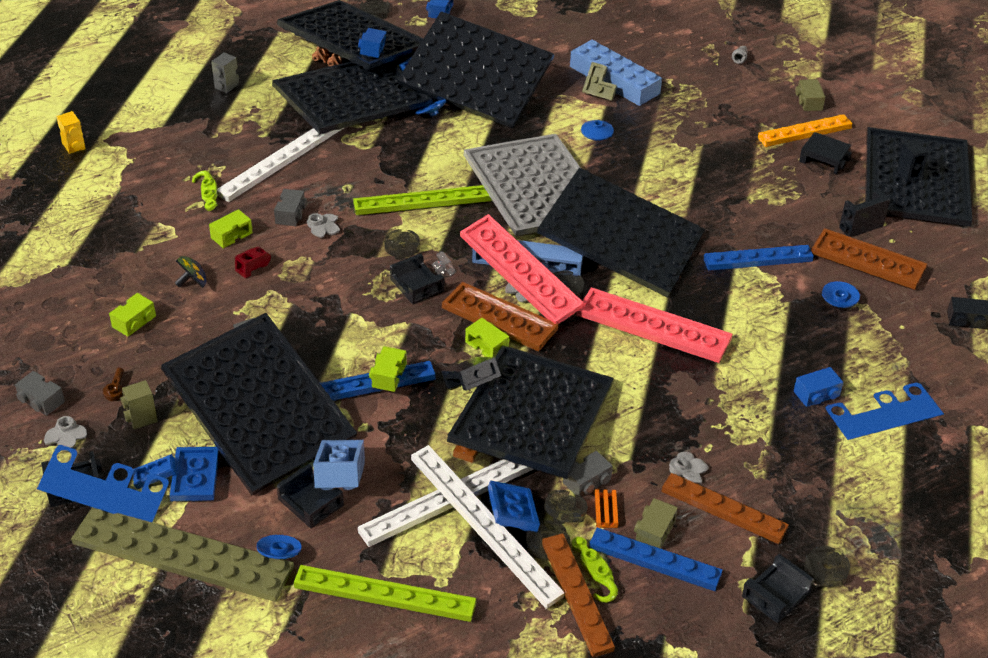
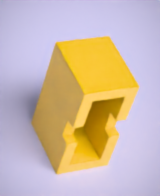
[56,111,86,154]

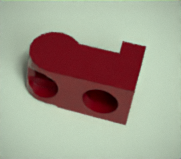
[235,247,271,279]

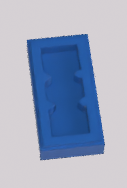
[133,454,176,489]

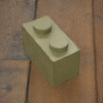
[795,79,825,111]
[120,380,158,430]
[634,498,678,549]

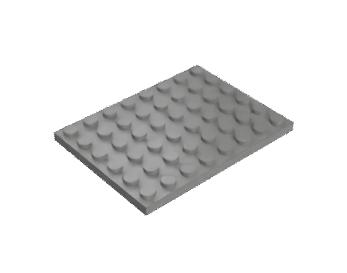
[463,134,581,236]

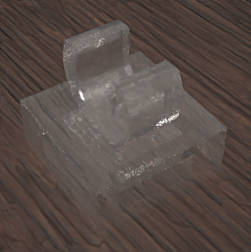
[432,251,456,276]

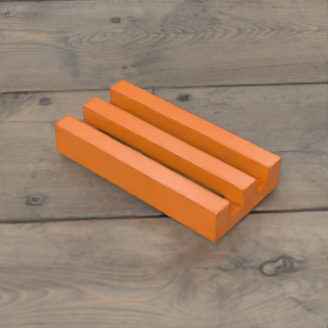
[594,489,618,528]

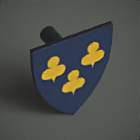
[175,256,207,288]

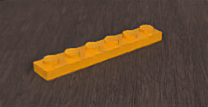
[758,114,852,147]

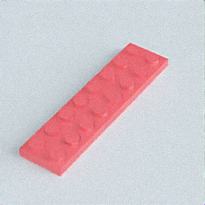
[460,214,584,324]
[576,287,733,363]

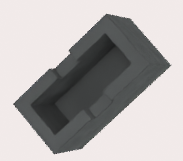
[211,53,239,93]
[274,189,307,227]
[15,371,65,416]
[563,451,613,498]

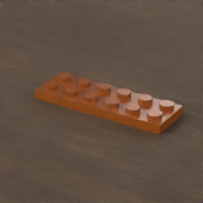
[811,228,927,290]
[442,282,559,352]

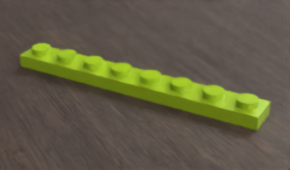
[353,185,493,215]
[294,565,476,622]

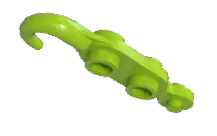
[192,170,218,211]
[572,537,618,603]

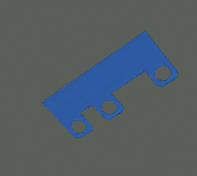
[826,383,944,440]
[37,445,169,522]

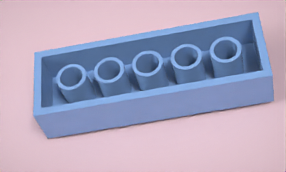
[570,40,662,106]

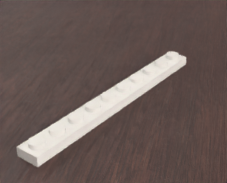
[217,128,344,202]
[411,445,564,609]
[358,459,533,547]

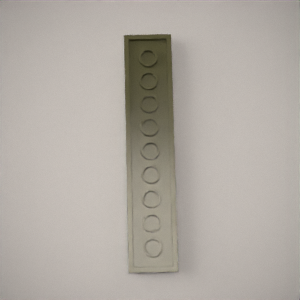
[71,507,294,602]

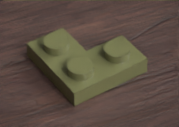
[582,62,618,102]

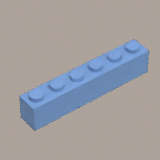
[472,240,583,276]

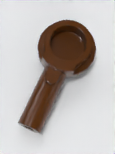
[103,367,124,401]

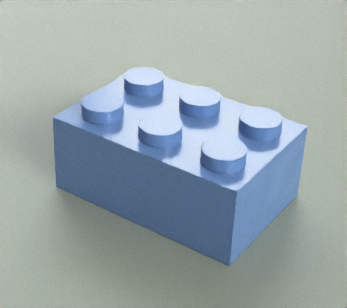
[313,440,365,490]

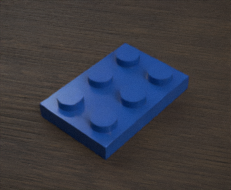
[170,446,219,501]
[488,480,540,532]

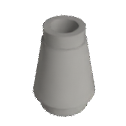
[732,46,748,64]

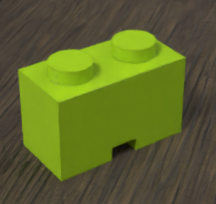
[209,209,253,249]
[109,293,156,337]
[465,318,509,357]
[369,346,407,392]

